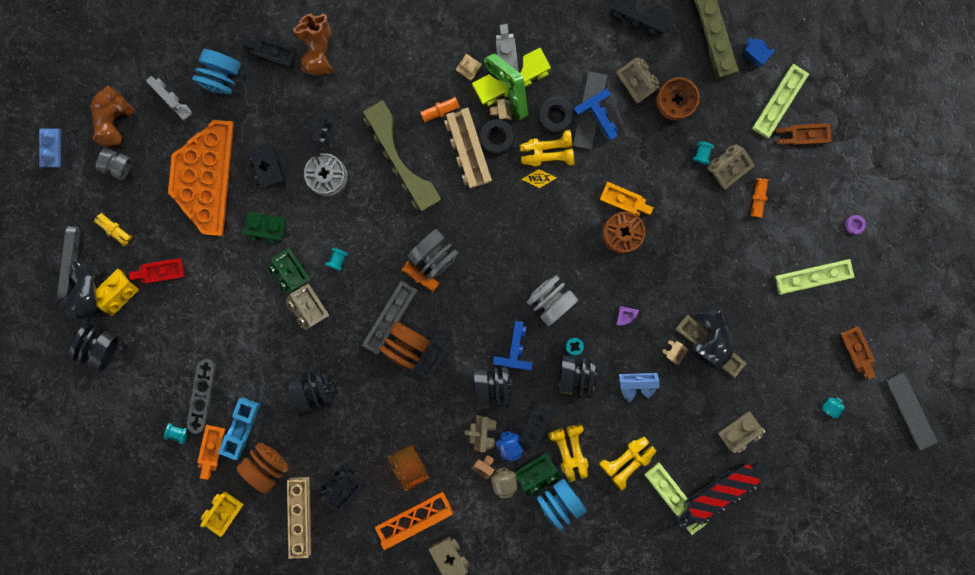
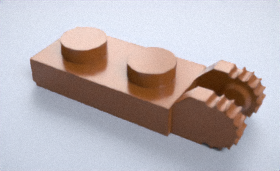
[776,123,832,145]

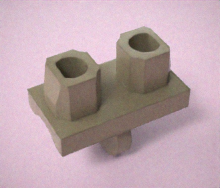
[464,415,496,452]

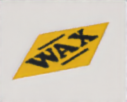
[521,169,556,188]

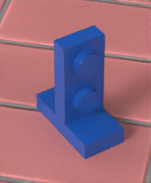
[573,88,618,142]
[493,321,532,370]

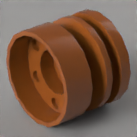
[656,77,700,121]
[602,212,645,254]
[379,321,430,370]
[236,442,289,494]

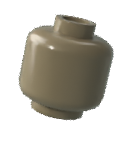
[491,468,518,498]

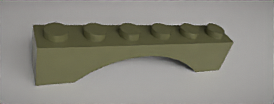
[694,0,738,81]
[363,100,442,212]

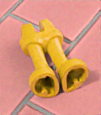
[519,130,575,167]
[548,425,589,482]
[599,437,656,491]

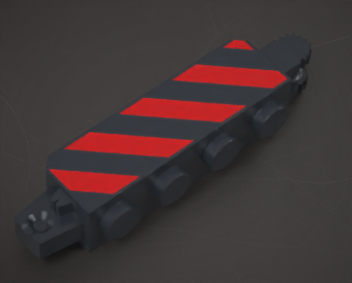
[675,462,770,529]

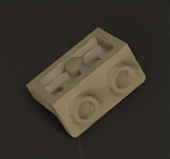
[616,58,660,104]
[707,145,755,189]
[286,283,329,331]
[718,411,765,453]

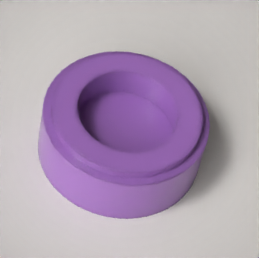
[845,215,866,235]

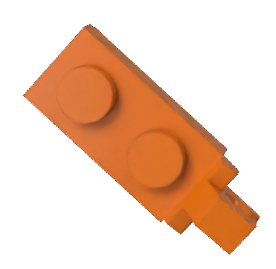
[197,425,226,480]

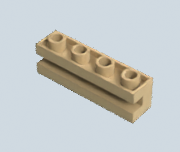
[444,108,492,189]
[287,477,311,559]

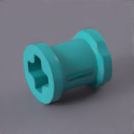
[693,141,715,165]
[325,247,348,271]
[566,338,584,355]
[164,423,188,445]

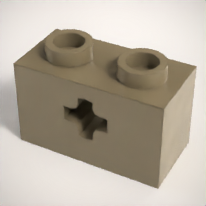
[429,536,469,575]

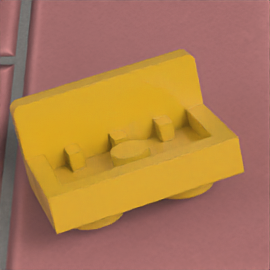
[96,269,139,316]
[200,491,244,537]

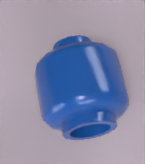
[496,431,524,461]

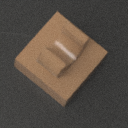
[471,455,494,479]

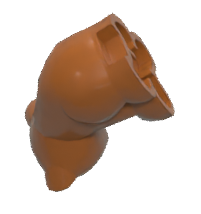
[293,13,333,76]
[91,85,136,147]

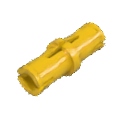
[94,213,132,246]

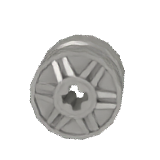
[304,153,348,197]
[527,275,578,326]

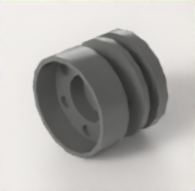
[407,229,459,280]

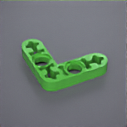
[484,54,528,121]

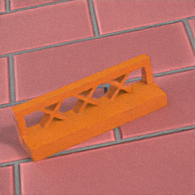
[375,492,453,550]

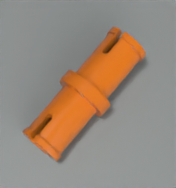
[420,97,460,123]
[750,178,769,218]
[401,261,439,293]

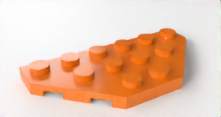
[168,120,234,236]

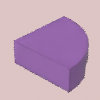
[616,306,639,325]

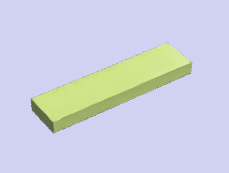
[752,64,809,139]
[774,259,855,295]
[644,462,707,535]

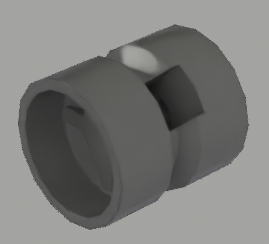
[95,147,132,181]

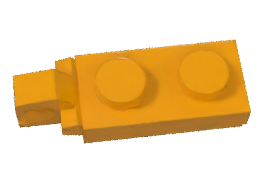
[600,182,653,216]

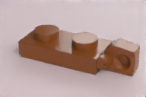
[840,326,876,380]

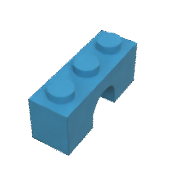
[218,397,261,460]

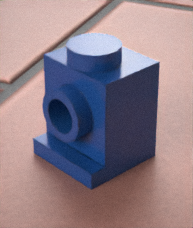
[742,38,775,68]

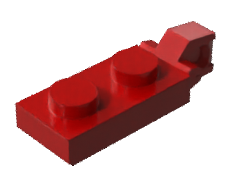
[129,258,185,283]

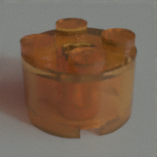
[388,445,429,491]

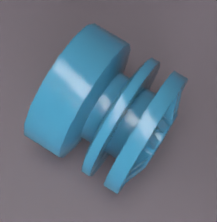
[192,49,241,95]
[537,478,587,531]

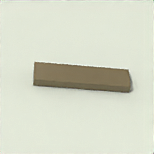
[675,315,747,378]

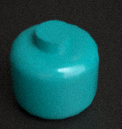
[822,397,845,419]

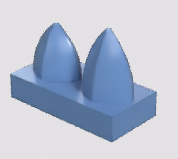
[39,129,61,168]
[619,373,660,402]

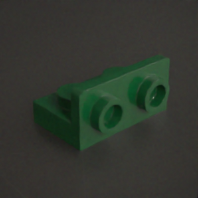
[242,212,286,244]
[267,248,311,295]
[514,453,561,496]

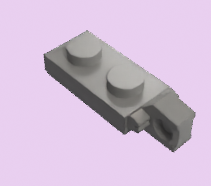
[496,24,519,72]
[146,76,193,121]

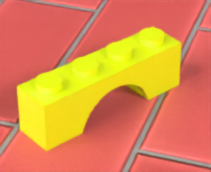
[472,48,551,107]

